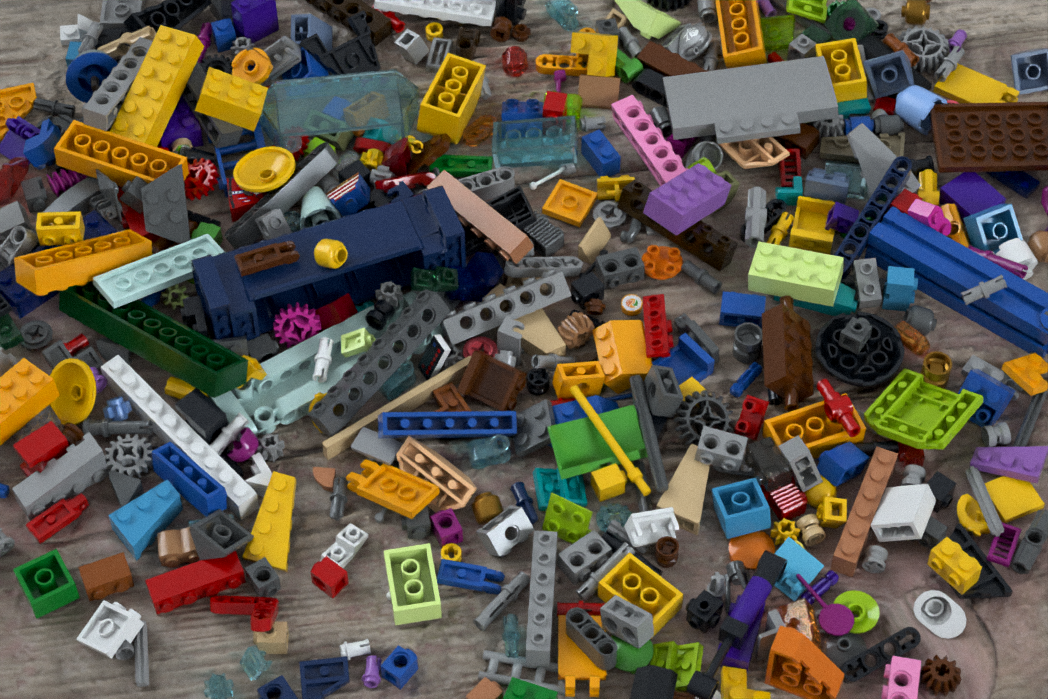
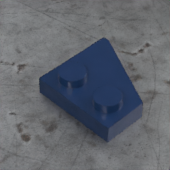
[299,656,350,699]

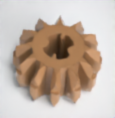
[557,312,595,349]

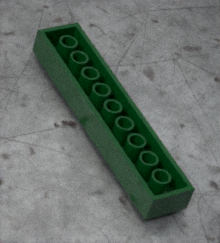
[59,281,248,398]

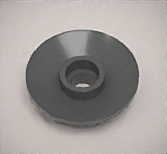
[819,632,867,671]

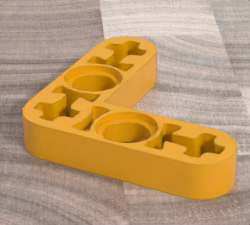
[535,27,596,76]

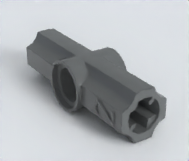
[1010,509,1048,575]

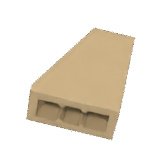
[514,308,566,357]

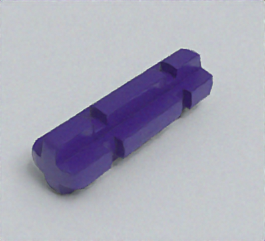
[800,570,839,607]

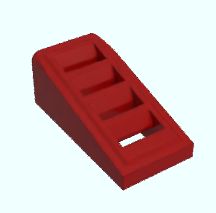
[778,149,802,187]

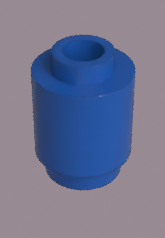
[843,116,874,135]

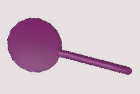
[796,574,854,636]

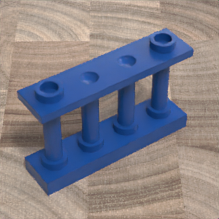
[207,121,266,198]

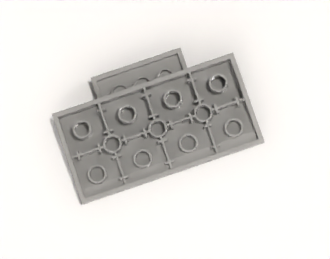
[663,56,838,144]

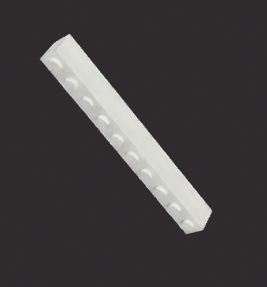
[100,355,259,521]

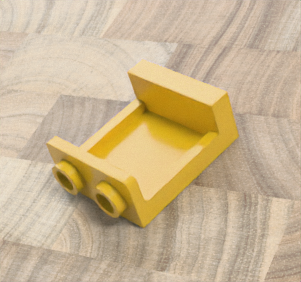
[788,196,835,255]

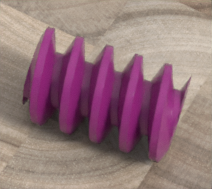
[46,169,89,198]

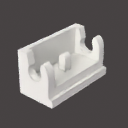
[624,507,679,548]

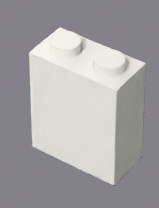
[871,484,936,542]

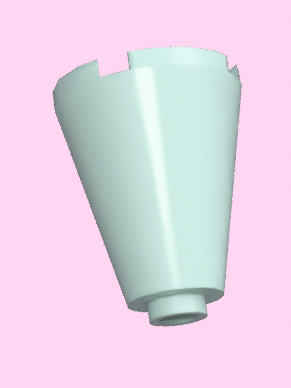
[300,186,341,229]

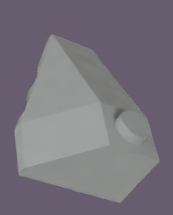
[847,123,921,204]

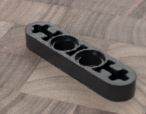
[839,627,921,684]

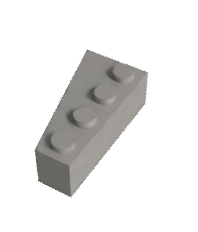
[12,432,108,520]

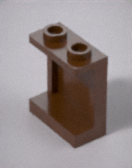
[457,351,527,411]

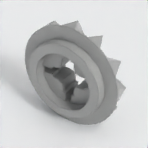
[593,201,627,230]

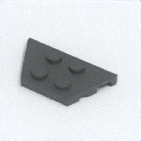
[141,164,191,244]

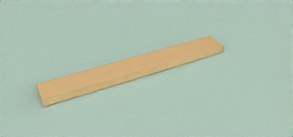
[322,356,471,460]

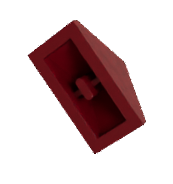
[381,137,411,176]
[315,293,358,332]

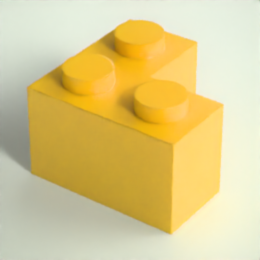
[570,31,618,77]

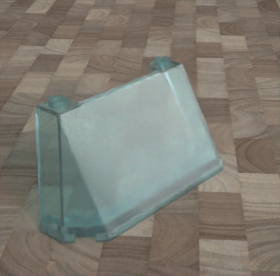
[259,69,420,153]

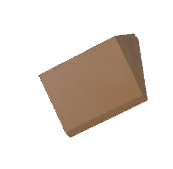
[577,74,621,109]

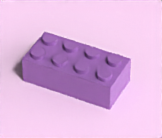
[643,163,731,235]

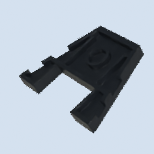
[300,10,381,87]

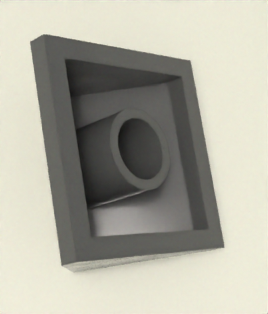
[189,509,254,560]

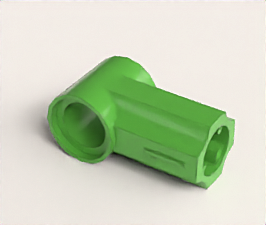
[615,48,644,83]

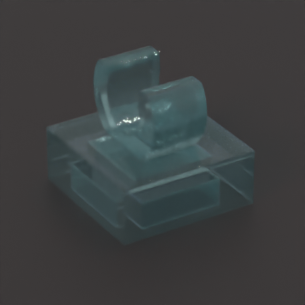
[239,645,272,681]

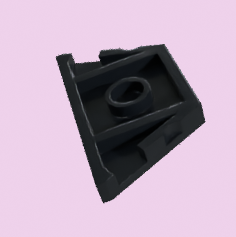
[947,523,1013,599]

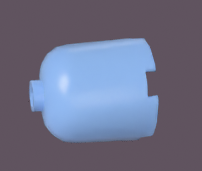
[895,85,948,135]

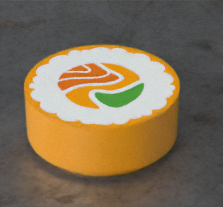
[621,294,643,316]

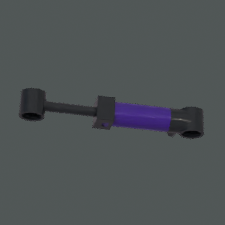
[686,550,788,699]

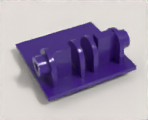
[0,116,40,169]

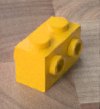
[36,211,85,246]
[927,537,982,595]

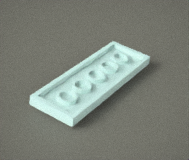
[93,234,225,309]

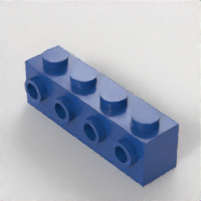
[152,441,227,517]

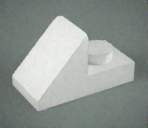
[60,14,100,46]
[245,452,272,497]

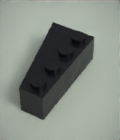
[123,0,212,33]

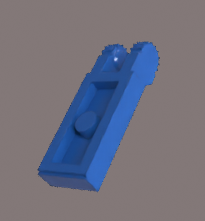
[436,559,505,595]

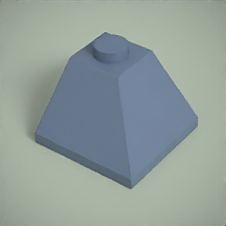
[1010,48,1048,95]

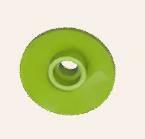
[833,590,880,633]

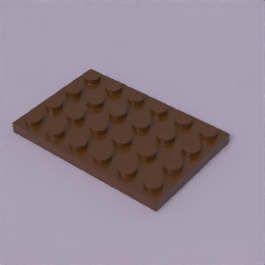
[929,102,1048,173]

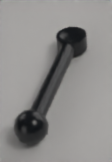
[579,250,608,278]

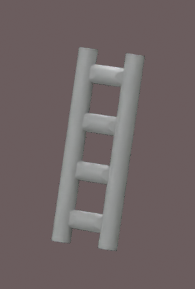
[478,650,565,696]

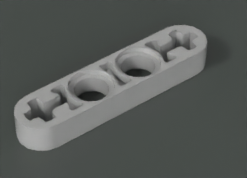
[503,256,583,278]

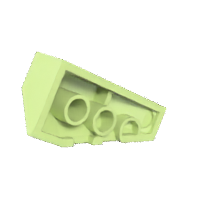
[615,0,681,39]

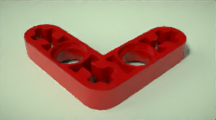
[210,596,278,632]

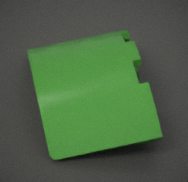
[548,405,648,480]

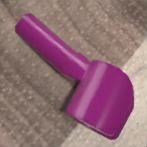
[554,69,566,93]

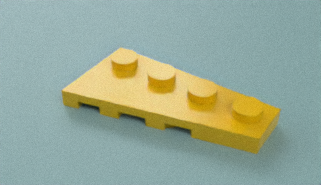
[243,471,296,572]

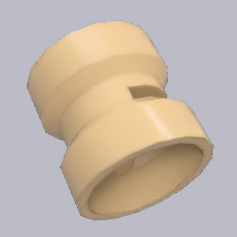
[795,514,826,546]

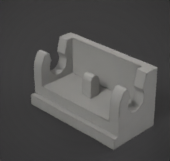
[263,36,302,81]
[497,315,525,366]

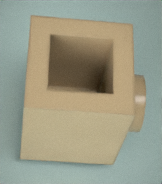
[253,621,289,654]

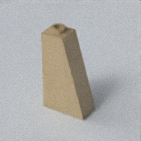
[656,443,711,535]

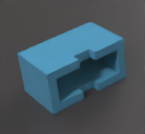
[882,266,918,312]

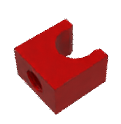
[13,421,69,477]

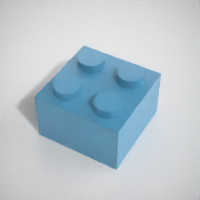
[963,204,1023,254]
[712,477,771,539]

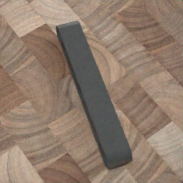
[224,142,340,249]

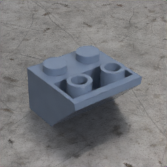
[291,14,333,51]
[804,168,851,205]

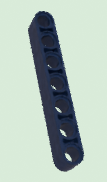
[834,156,912,280]

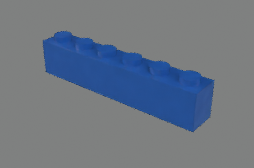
[378,411,517,439]

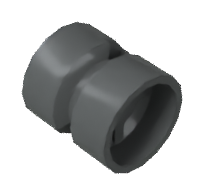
[732,322,763,363]

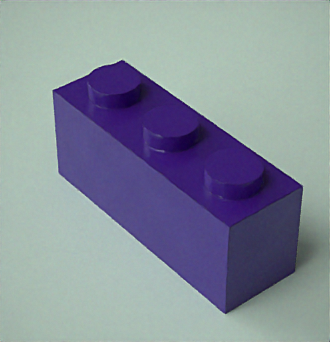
[717,595,766,673]

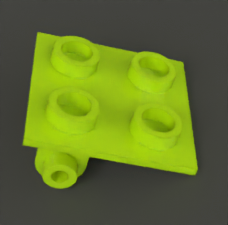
[542,493,593,544]

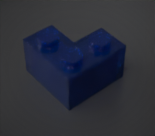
[439,252,504,302]

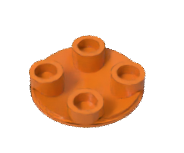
[641,245,683,280]
[728,531,775,569]

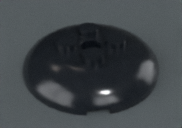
[816,311,905,387]

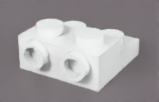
[76,600,144,659]

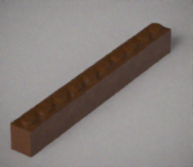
[636,41,820,160]

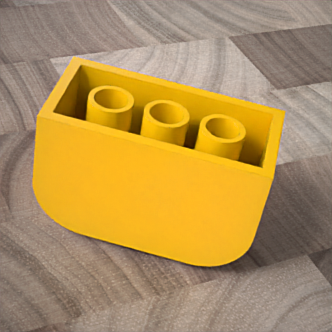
[417,53,486,145]

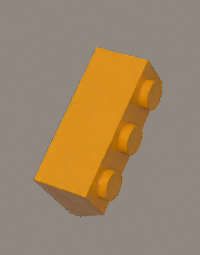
[592,320,652,394]

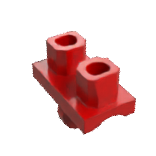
[734,395,769,440]

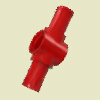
[816,379,861,437]

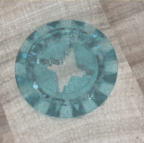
[596,501,632,535]

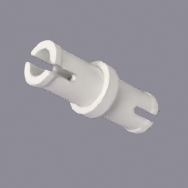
[312,337,334,383]
[209,412,250,456]

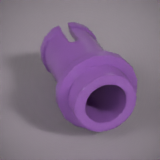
[758,0,777,19]
[948,29,967,53]
[362,655,382,688]

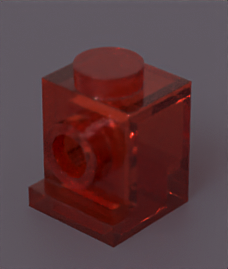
[898,442,925,470]

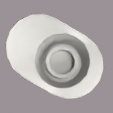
[913,590,967,639]

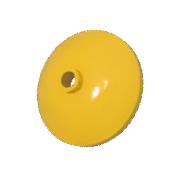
[233,146,296,193]
[48,358,97,425]

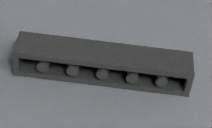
[182,62,243,148]

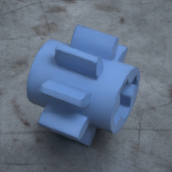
[102,396,132,421]

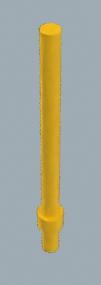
[570,385,651,496]

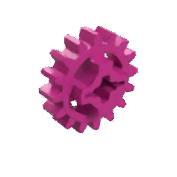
[273,303,321,348]

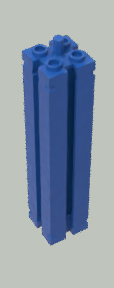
[864,206,1048,359]

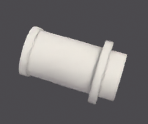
[339,639,371,660]

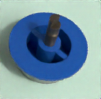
[66,50,118,103]

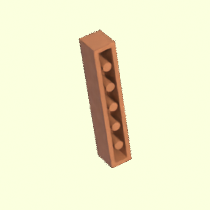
[427,170,534,264]
[830,446,898,578]

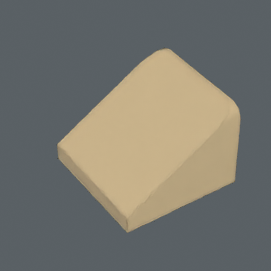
[606,8,631,29]

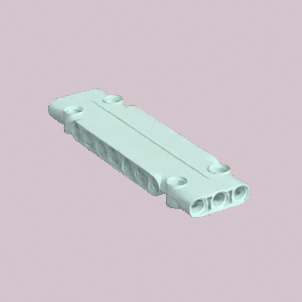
[209,289,445,441]

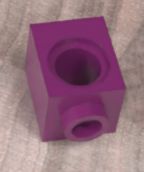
[430,508,463,549]

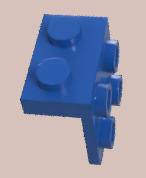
[502,99,543,137]

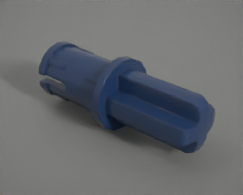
[510,482,538,525]

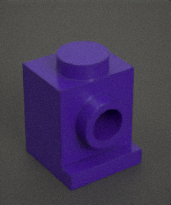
[825,202,859,234]

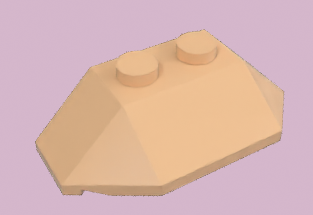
[718,137,790,169]
[396,436,477,513]

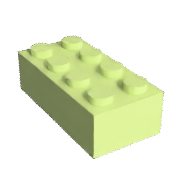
[748,241,844,307]

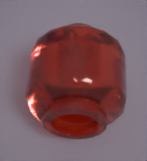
[501,46,529,77]

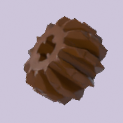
[920,654,962,697]

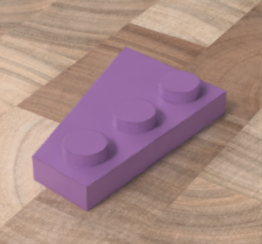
[970,446,1048,484]

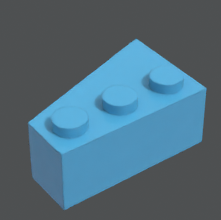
[108,479,183,561]

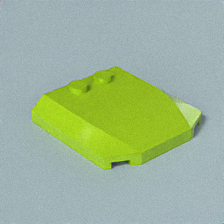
[864,368,983,449]

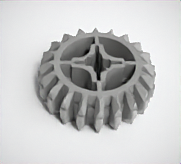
[898,25,950,74]

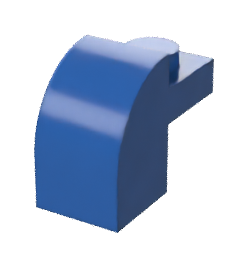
[23,119,61,167]

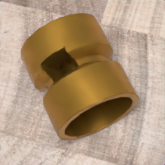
[920,351,952,389]

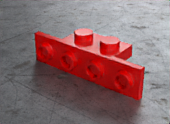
[643,294,674,358]

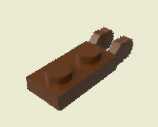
[234,241,300,277]

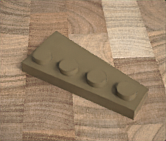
[819,132,905,163]

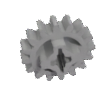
[104,434,153,478]

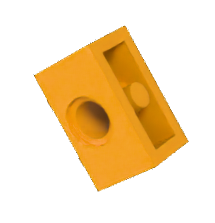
[552,361,605,398]

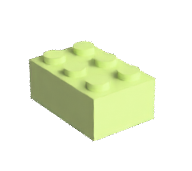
[384,543,442,625]

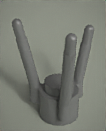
[724,560,767,614]

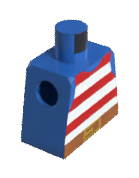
[326,172,370,217]

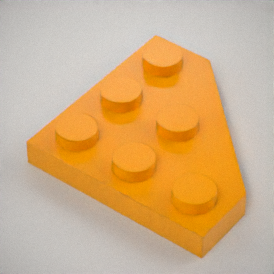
[0,83,37,141]

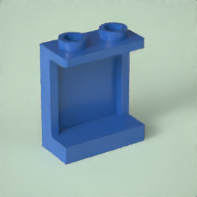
[652,333,715,385]

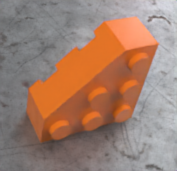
[764,625,845,699]

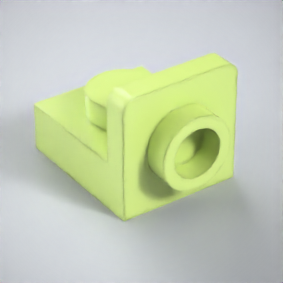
[341,328,376,358]

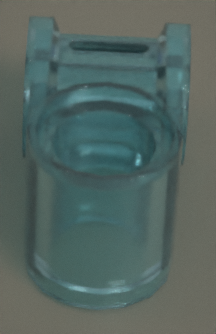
[545,0,578,31]
[378,359,416,401]
[466,435,511,469]

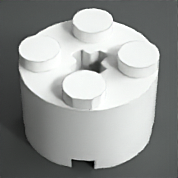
[993,238,1038,280]

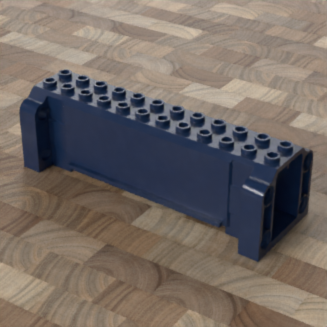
[191,185,467,341]

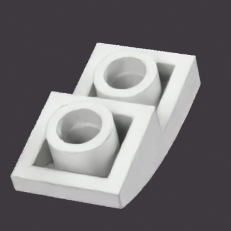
[320,523,369,568]

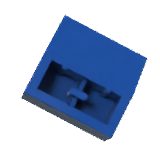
[958,369,1016,427]

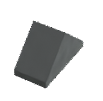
[108,470,144,508]

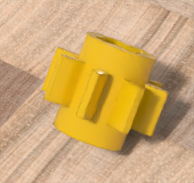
[360,149,384,171]
[770,518,800,546]

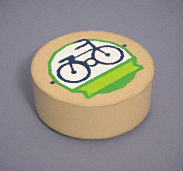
[171,138,193,155]

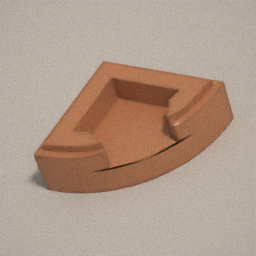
[313,467,336,492]

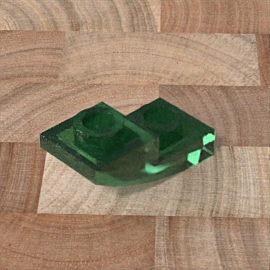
[410,266,458,292]

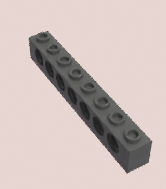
[307,289,451,436]

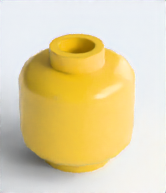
[314,239,347,269]

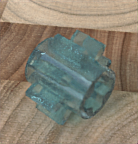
[204,673,234,699]

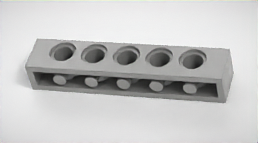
[82,37,153,131]
[440,269,572,345]
[526,531,557,667]

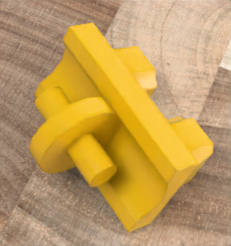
[597,175,635,202]

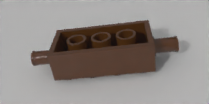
[762,296,814,412]

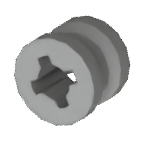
[862,545,888,574]

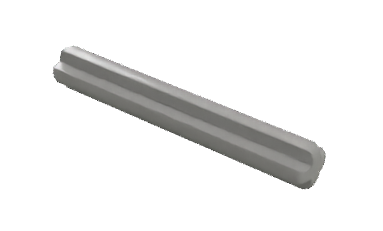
[965,466,1004,537]

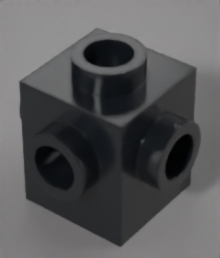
[686,589,723,633]

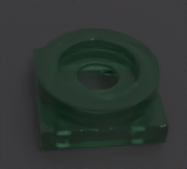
[824,0,879,42]

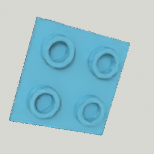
[775,537,824,602]

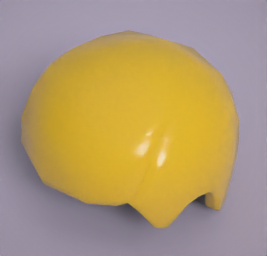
[804,474,837,509]

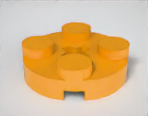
[231,48,273,84]

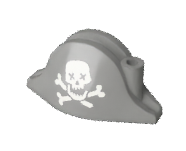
[678,22,712,61]

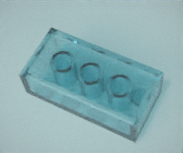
[492,116,578,169]

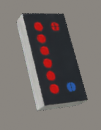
[418,334,451,380]

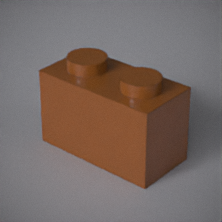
[78,552,134,602]

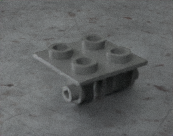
[89,169,123,222]

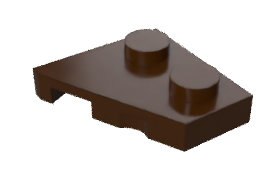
[408,133,451,174]

